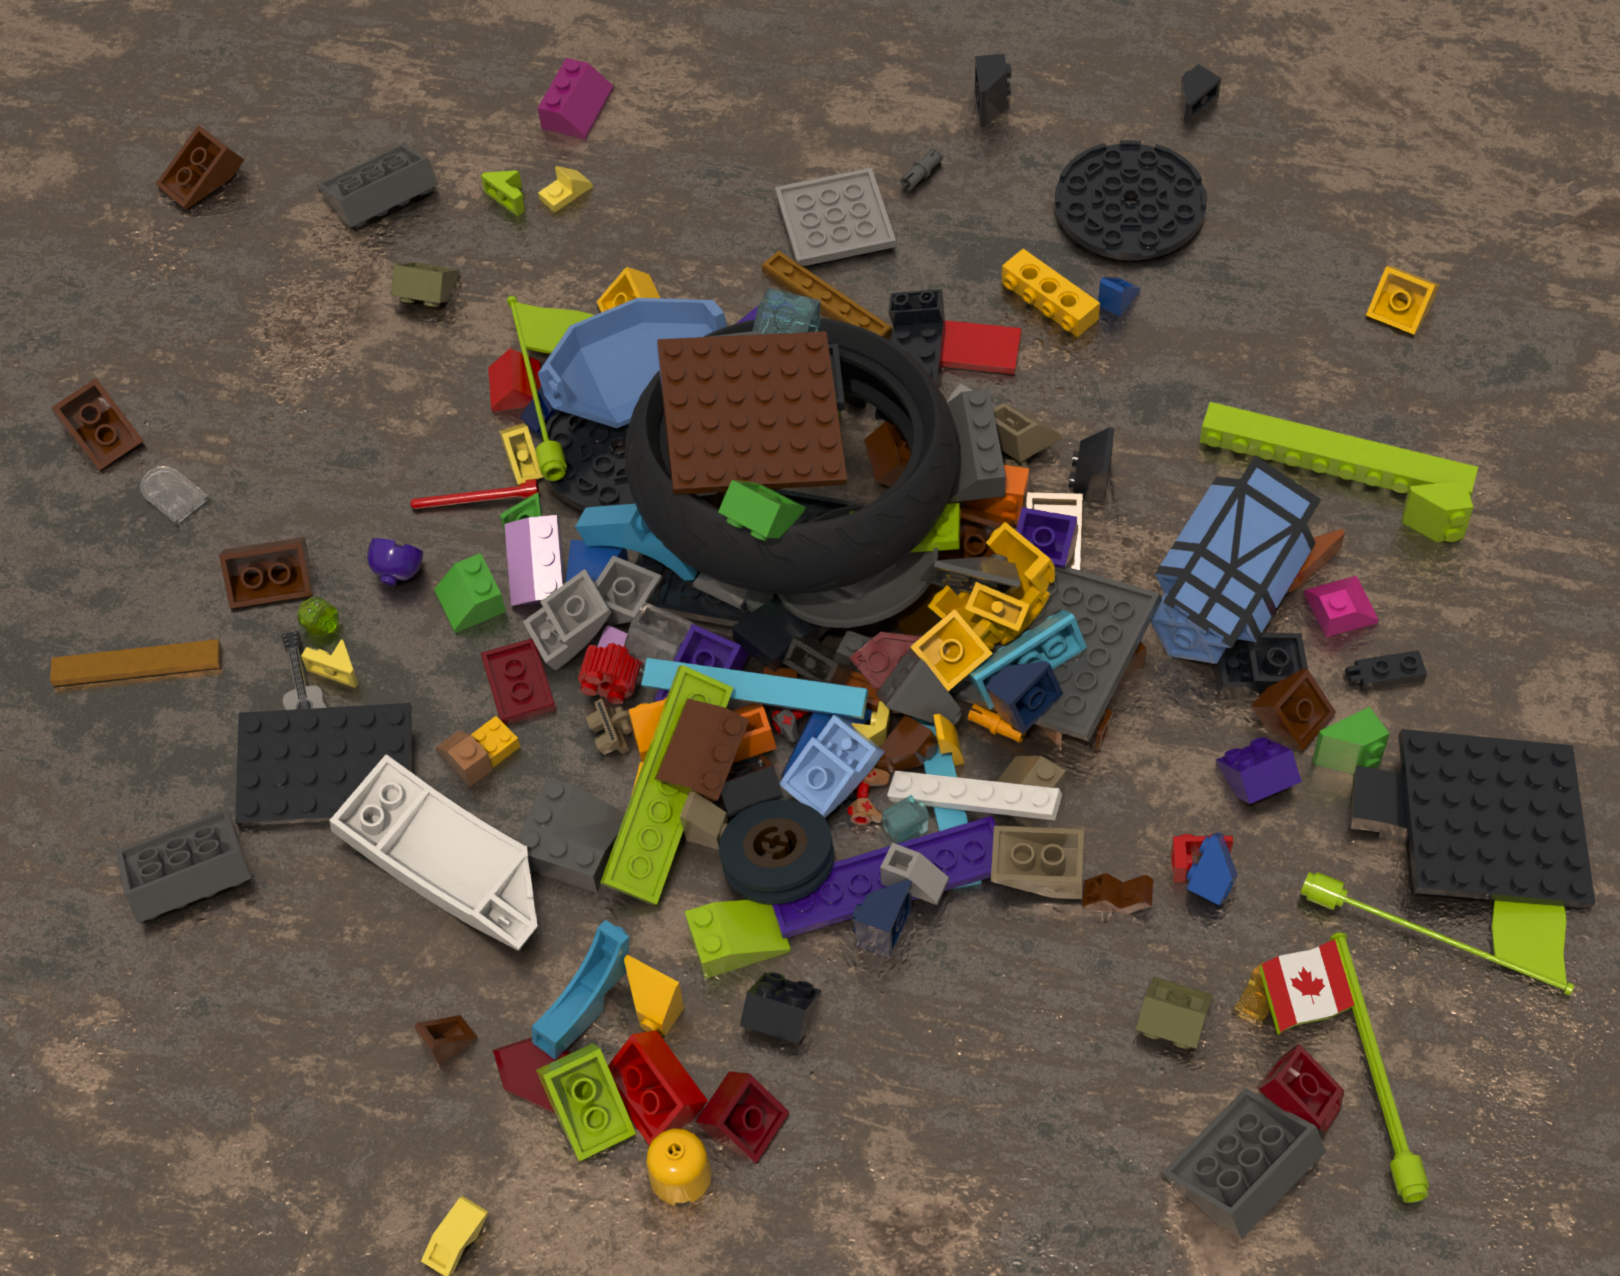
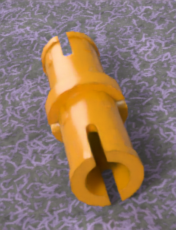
[968,704,1027,743]

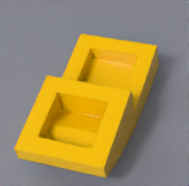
[933,714,965,766]

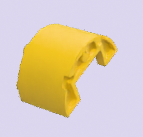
[928,522,1055,649]

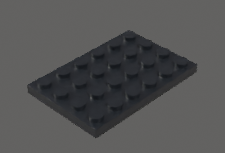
[235,703,412,826]

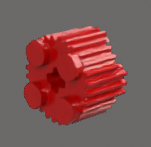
[578,643,642,704]

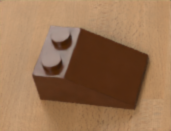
[156,125,244,209]
[52,378,144,471]

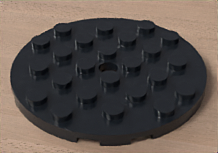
[1055,140,1207,260]
[542,410,635,511]

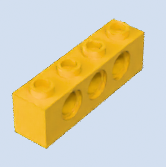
[1002,249,1100,337]

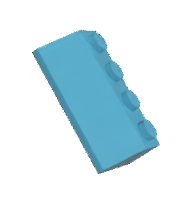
[968,610,1087,710]

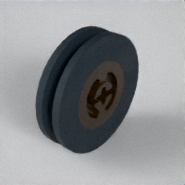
[719,800,835,904]

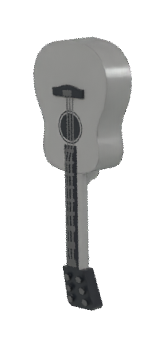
[281,631,327,710]

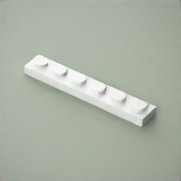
[887,771,1062,821]

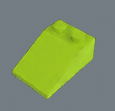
[684,900,791,979]
[536,1043,636,1162]

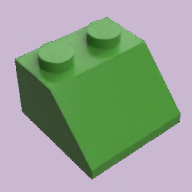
[718,480,806,541]
[434,553,506,633]
[1312,706,1390,774]

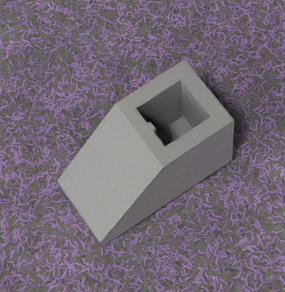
[880,843,949,905]

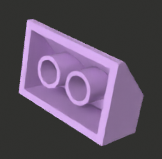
[504,515,565,606]

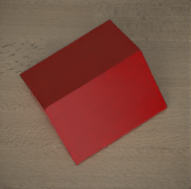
[488,348,544,412]

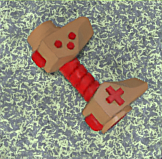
[848,767,890,825]

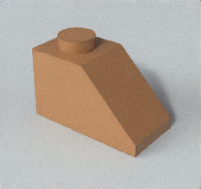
[435,731,493,787]

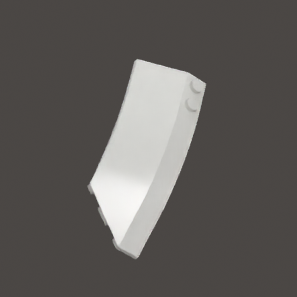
[329,754,537,951]

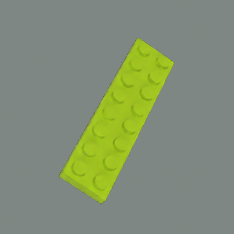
[600,665,733,905]

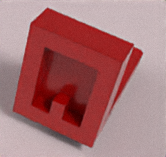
[1171,834,1233,882]

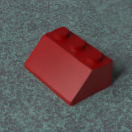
[608,1030,708,1146]

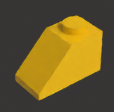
[965,582,1030,632]

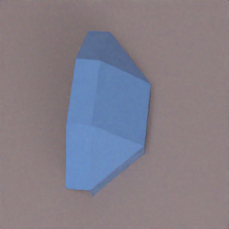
[538,298,727,428]

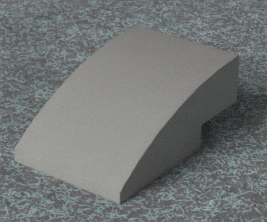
[523,569,611,671]

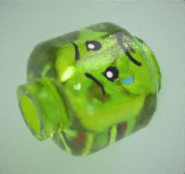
[297,597,339,638]

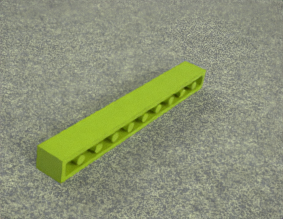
[1200,402,1478,497]

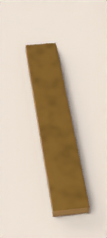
[761,250,892,338]
[50,639,221,686]

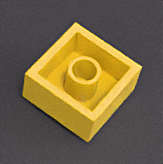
[471,716,520,768]

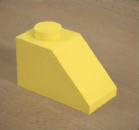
[499,423,543,485]

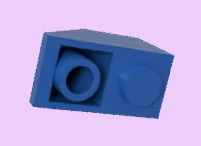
[1186,832,1238,905]

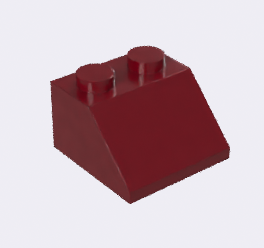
[695,1071,789,1163]

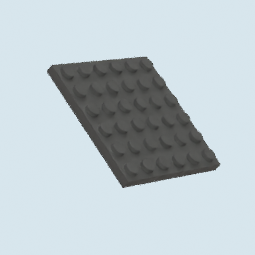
[948,566,1162,741]

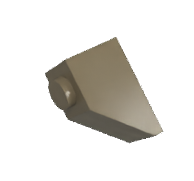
[680,791,729,850]

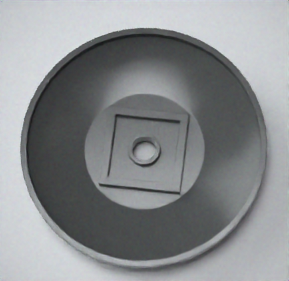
[777,504,939,628]

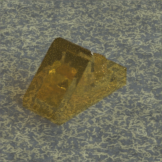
[1233,962,1271,1027]

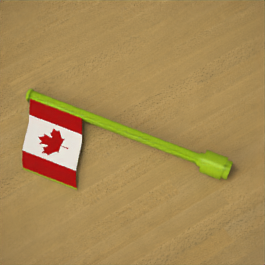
[1259,932,1430,1203]

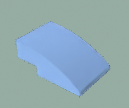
[779,715,885,818]

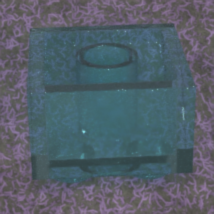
[753,288,820,334]

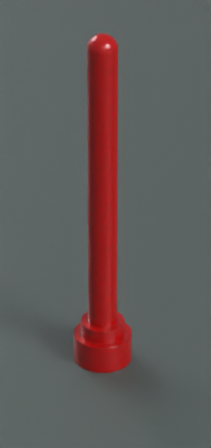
[410,479,540,509]

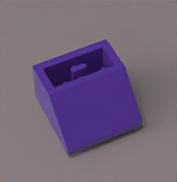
[1216,737,1302,804]

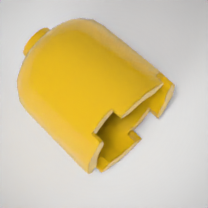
[646,1128,711,1205]

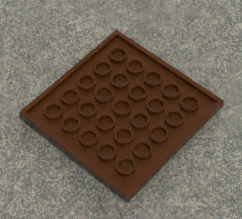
[657,331,847,495]

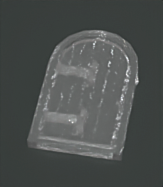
[140,466,209,525]

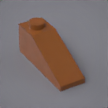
[1287,529,1345,592]

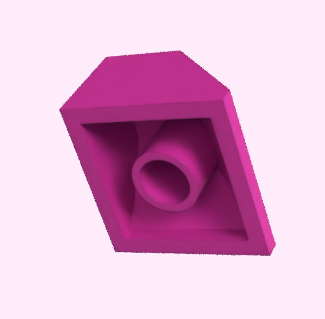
[1304,575,1379,638]

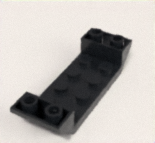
[875,289,946,420]

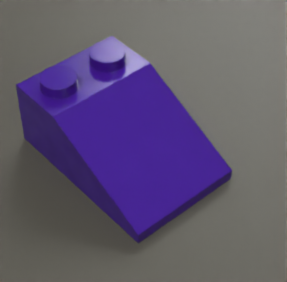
[654,624,749,701]

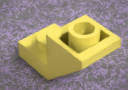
[852,701,891,746]
[421,1196,489,1276]

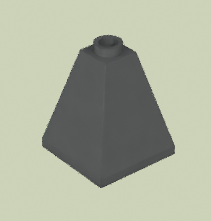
[875,648,962,725]

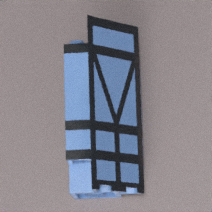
[1151,455,1322,664]

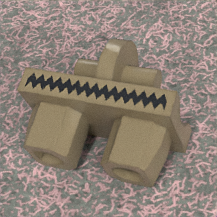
[585,699,632,755]

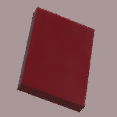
[480,638,556,725]

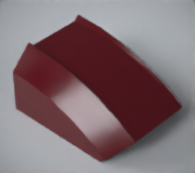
[1256,1044,1344,1133]

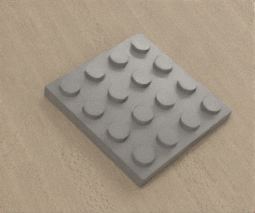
[775,167,896,266]

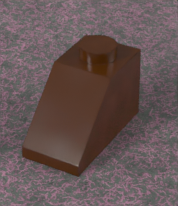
[875,715,938,773]

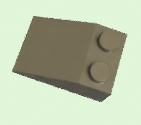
[991,826,1084,899]

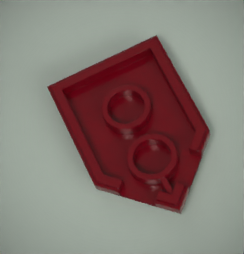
[849,632,922,689]
[493,1037,571,1114]

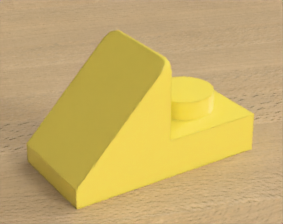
[538,166,593,212]
[301,639,358,688]

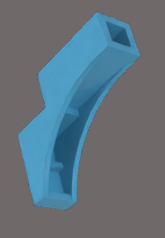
[575,504,698,581]
[532,920,629,1060]

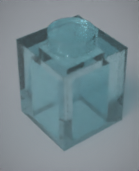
[882,795,929,844]

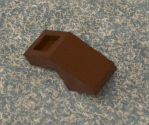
[1082,873,1153,914]

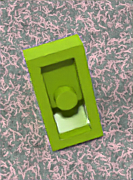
[481,170,525,216]

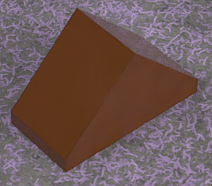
[414,1015,477,1066]

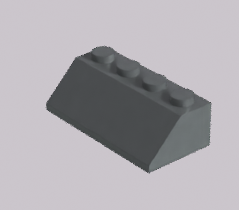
[947,389,1006,503]

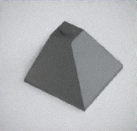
[920,554,1020,596]

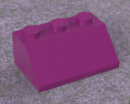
[537,58,614,140]

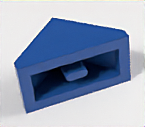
[1098,277,1141,316]

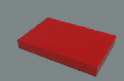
[941,320,1021,374]

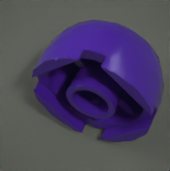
[367,538,424,586]

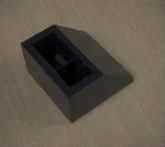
[740,972,822,1044]

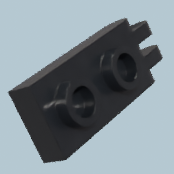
[1344,650,1427,689]

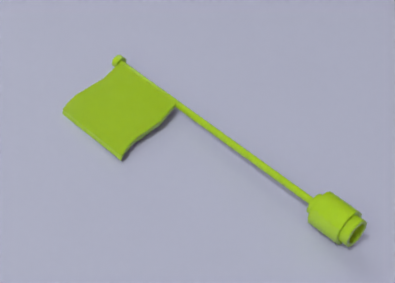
[507,296,595,481]
[1300,872,1574,996]

